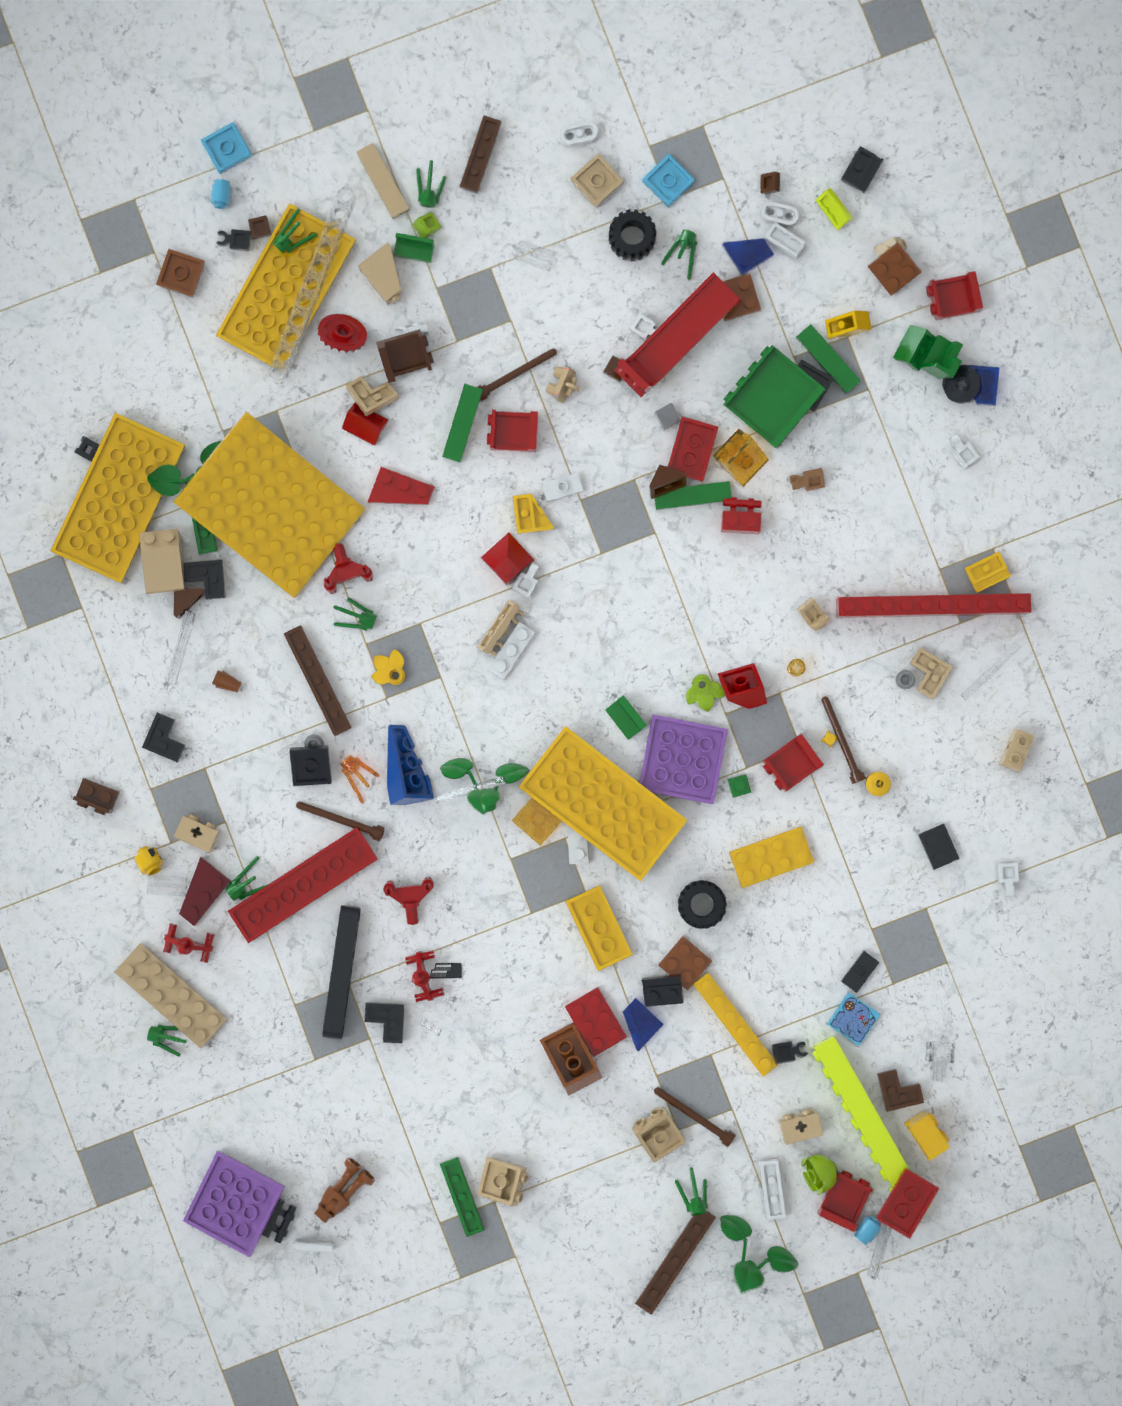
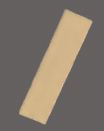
[356,143,409,219]

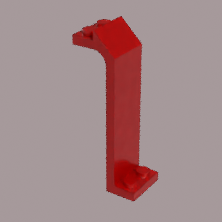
[614,272,743,397]

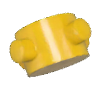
[821,731,837,747]

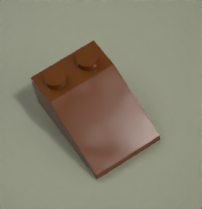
[540,1022,602,1096]

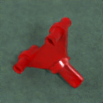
[324,543,373,594]
[383,877,434,925]
[163,923,215,963]
[405,950,445,1002]

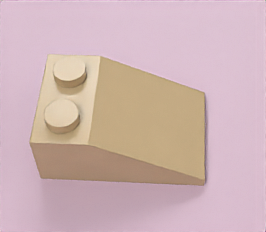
[140,529,185,594]

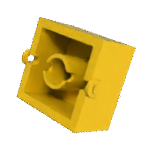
[904,1110,950,1161]

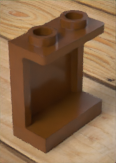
[376,329,434,383]

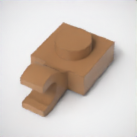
[790,468,825,491]

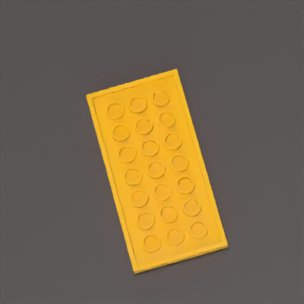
[216,203,356,373]
[50,413,185,583]
[519,726,688,882]

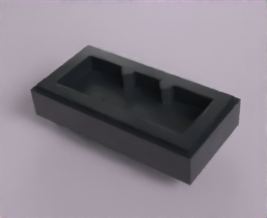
[841,950,879,993]

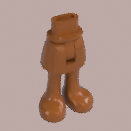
[314,1157,375,1223]

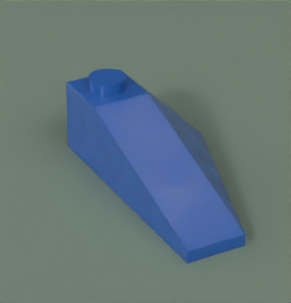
[387,725,434,805]

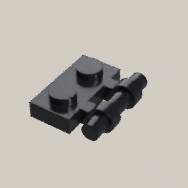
[262,1199,297,1243]

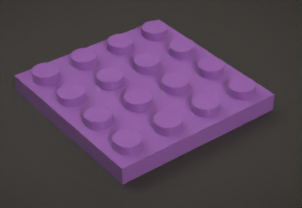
[639,714,728,805]
[183,1151,286,1257]

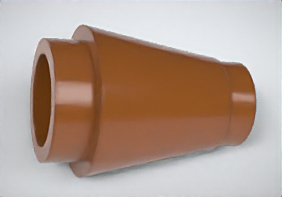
[212,670,242,693]

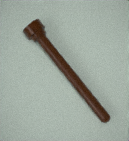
[477,348,557,402]
[821,696,866,784]
[296,801,385,842]
[654,1087,736,1147]

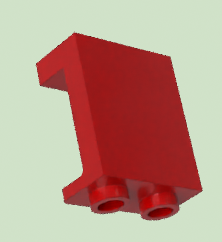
[926,271,983,321]
[487,410,538,452]
[763,734,824,792]
[817,1170,874,1232]

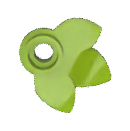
[686,674,724,712]

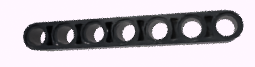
[322,905,361,1040]

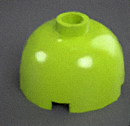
[801,1154,838,1195]

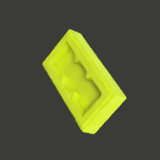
[815,187,853,230]

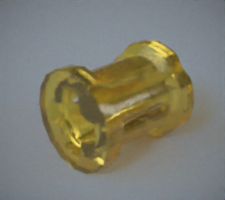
[787,659,806,677]

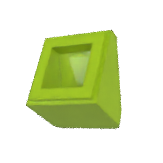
[413,212,442,238]

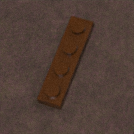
[459,115,502,194]

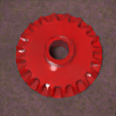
[318,314,367,353]

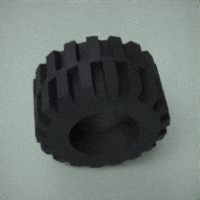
[609,209,657,261]
[678,880,727,929]

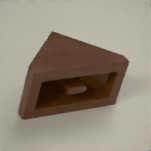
[649,464,686,499]
[173,588,205,619]

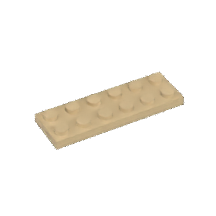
[115,943,227,1049]

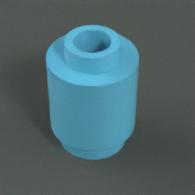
[211,179,231,209]
[854,1215,882,1245]

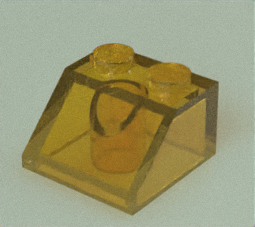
[713,429,769,487]

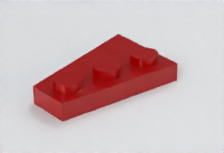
[368,467,435,505]

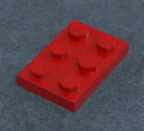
[668,416,718,482]
[565,987,627,1057]
[876,1168,940,1239]

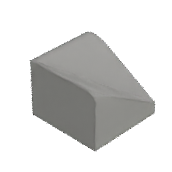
[655,403,680,430]

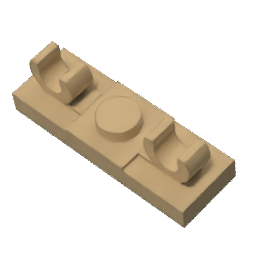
[477,600,524,656]

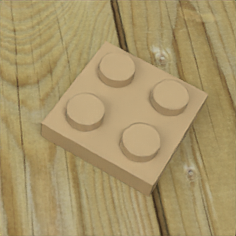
[570,153,624,208]

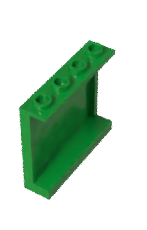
[723,345,826,449]

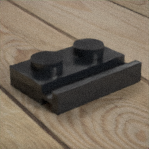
[841,146,884,193]
[918,823,960,870]
[641,974,684,1007]

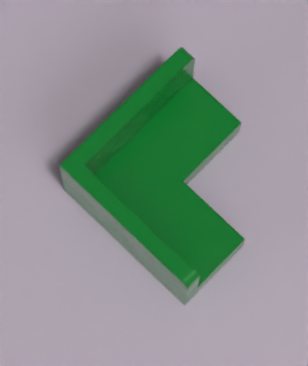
[920,335,963,379]

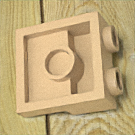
[632,1107,686,1163]
[477,1157,529,1206]

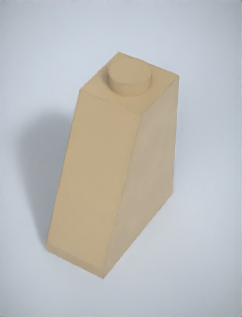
[358,242,402,305]

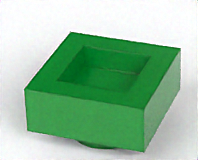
[727,774,751,798]

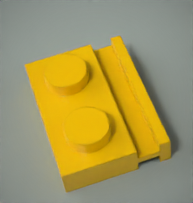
[964,552,1011,593]

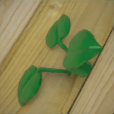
[147,440,222,496]
[440,758,530,815]
[720,1215,799,1294]

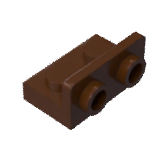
[73,778,120,815]

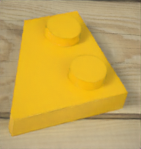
[513,493,554,534]

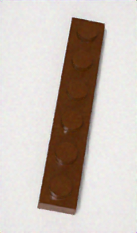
[283,625,352,736]
[635,1210,716,1315]

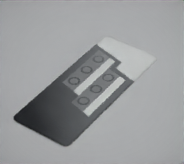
[425,963,462,979]

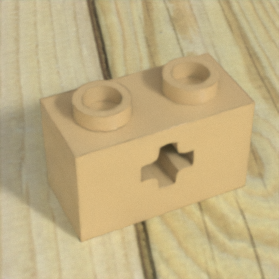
[999,729,1035,772]
[173,814,221,853]
[779,1109,823,1145]

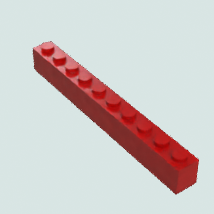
[836,593,1031,618]

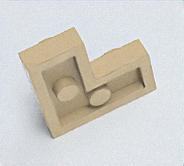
[346,376,399,416]
[909,647,953,700]

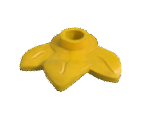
[371,649,405,685]

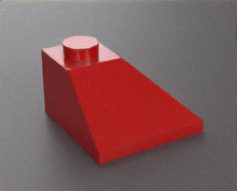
[481,532,535,586]
[718,663,767,709]

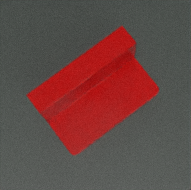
[342,402,388,445]

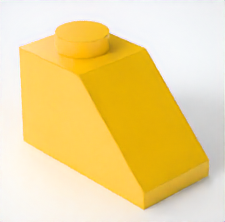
[825,310,872,339]

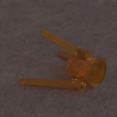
[340,755,379,803]

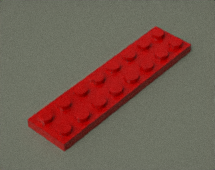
[228,827,378,943]

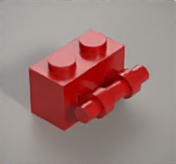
[721,497,762,534]

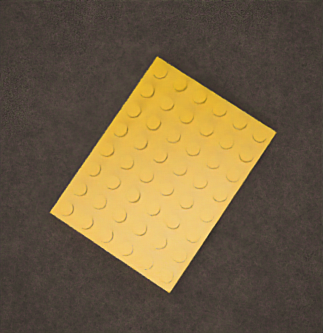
[173,411,365,598]

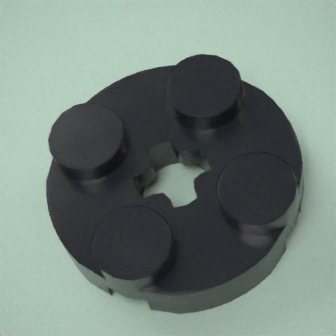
[942,365,982,404]

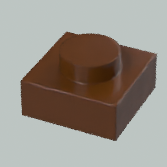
[760,171,780,195]
[248,215,271,239]
[603,356,622,382]

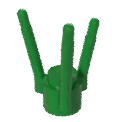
[416,160,446,208]
[273,208,317,254]
[661,229,698,280]
[333,598,377,631]
[226,856,268,901]
[147,1024,187,1057]
[675,1167,708,1216]

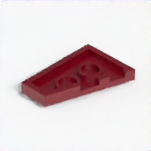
[179,857,231,926]

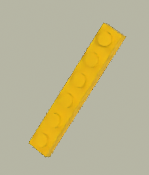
[693,972,778,1077]

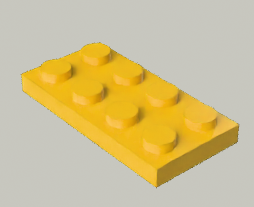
[729,826,815,888]
[565,885,633,971]

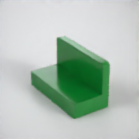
[393,233,435,263]
[893,325,936,371]
[606,695,647,739]

